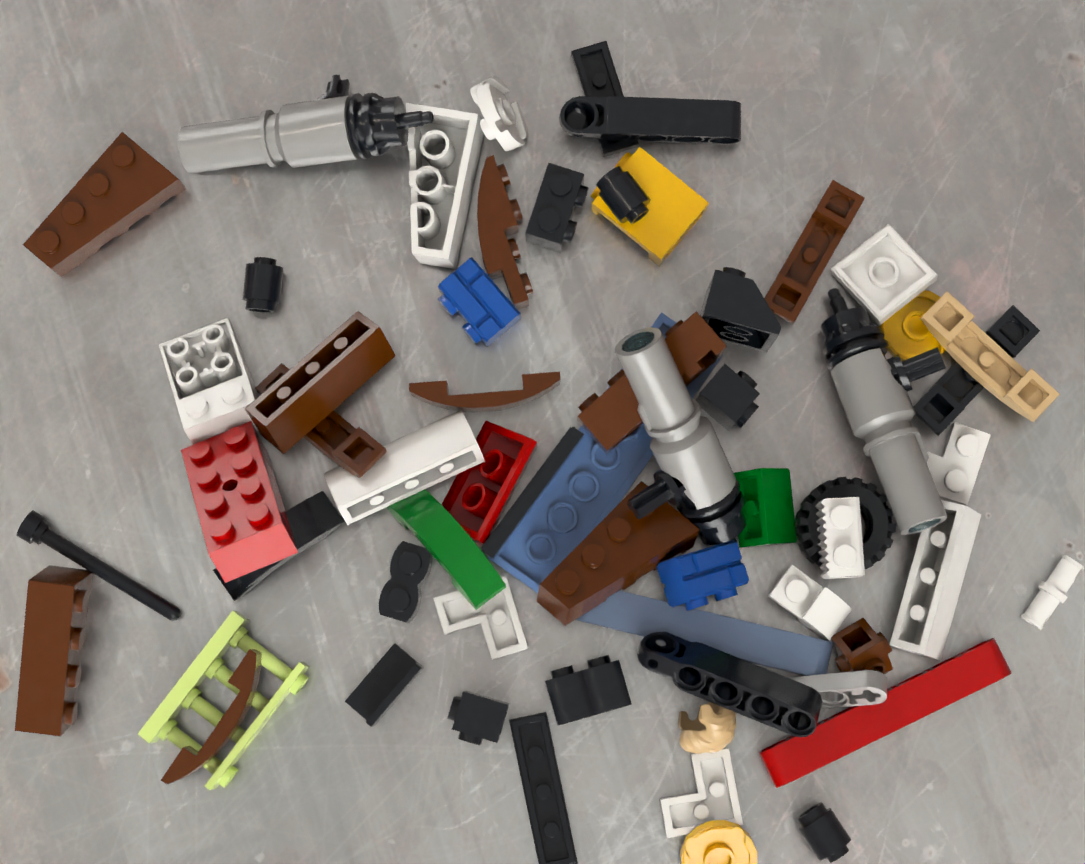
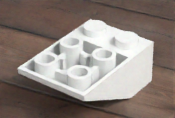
[159,318,259,444]

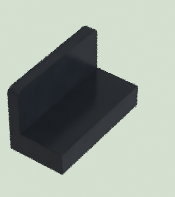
[345,643,424,727]

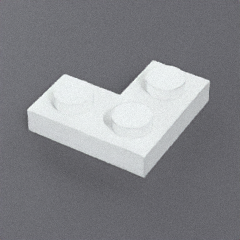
[927,422,991,506]
[433,576,528,660]
[660,747,743,838]

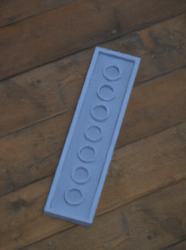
[488,312,723,593]

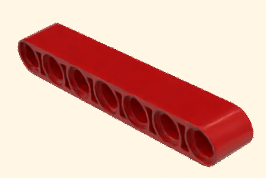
[759,638,1012,788]

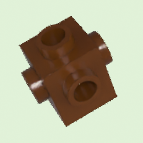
[831,618,893,674]

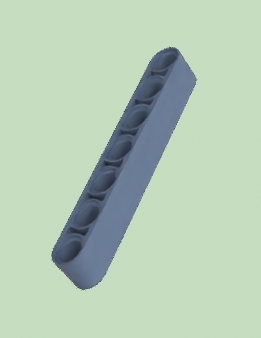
[576,590,833,676]

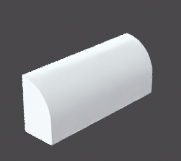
[324,410,485,525]

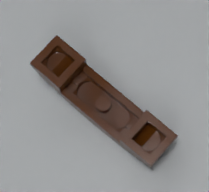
[764,180,865,324]
[255,363,387,478]
[409,372,560,413]
[161,649,262,784]

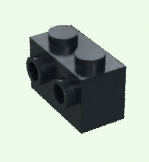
[525,163,589,253]
[696,364,760,431]
[447,690,510,745]

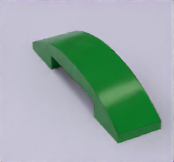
[386,489,506,610]

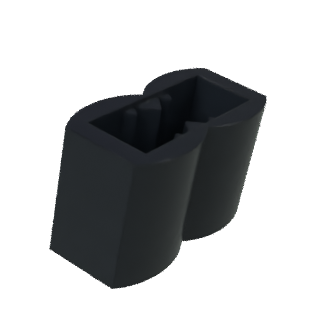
[379,541,432,623]
[545,655,632,726]

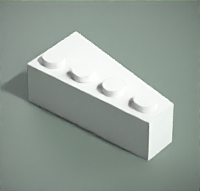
[406,103,484,269]

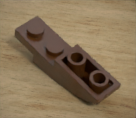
[477,155,533,310]

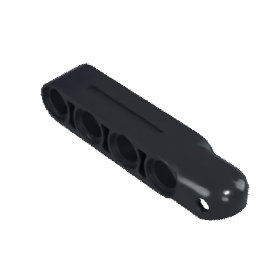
[559,96,741,144]
[637,632,823,737]

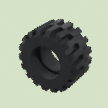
[795,477,896,569]

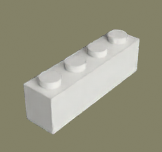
[889,500,981,661]

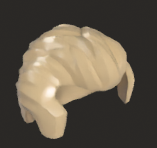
[678,702,737,754]

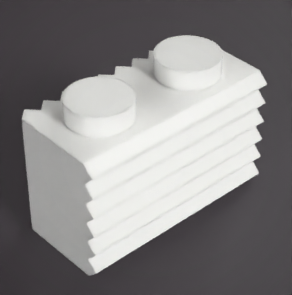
[815,497,865,579]

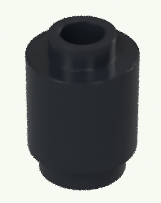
[596,166,651,224]
[242,257,283,313]
[797,802,851,863]

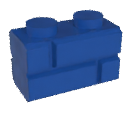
[438,257,521,347]
[657,540,749,611]

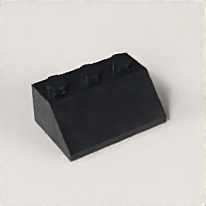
[700,267,781,352]

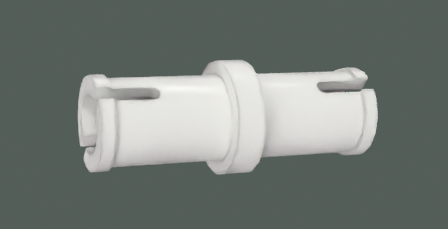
[1021,554,1084,631]

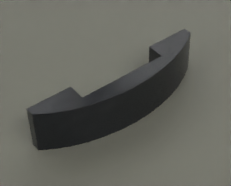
[913,305,1040,436]

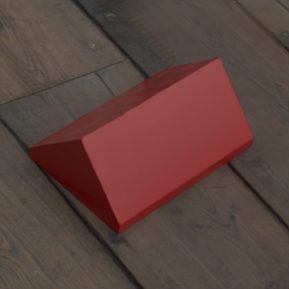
[441,421,537,545]

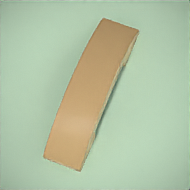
[921,291,1060,422]

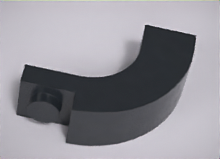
[213,491,345,601]

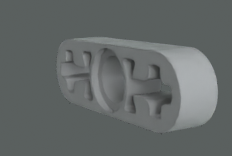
[789,670,888,709]

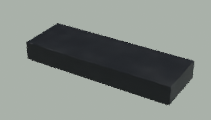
[571,41,639,157]

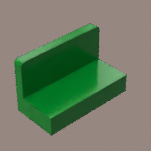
[734,468,797,548]

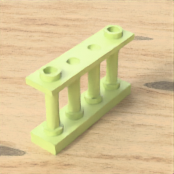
[138,611,310,791]

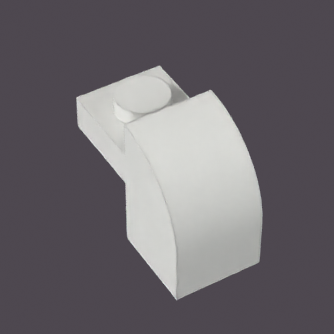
[768,565,852,642]

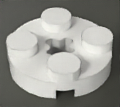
[470,76,527,151]

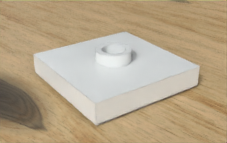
[831,224,938,326]

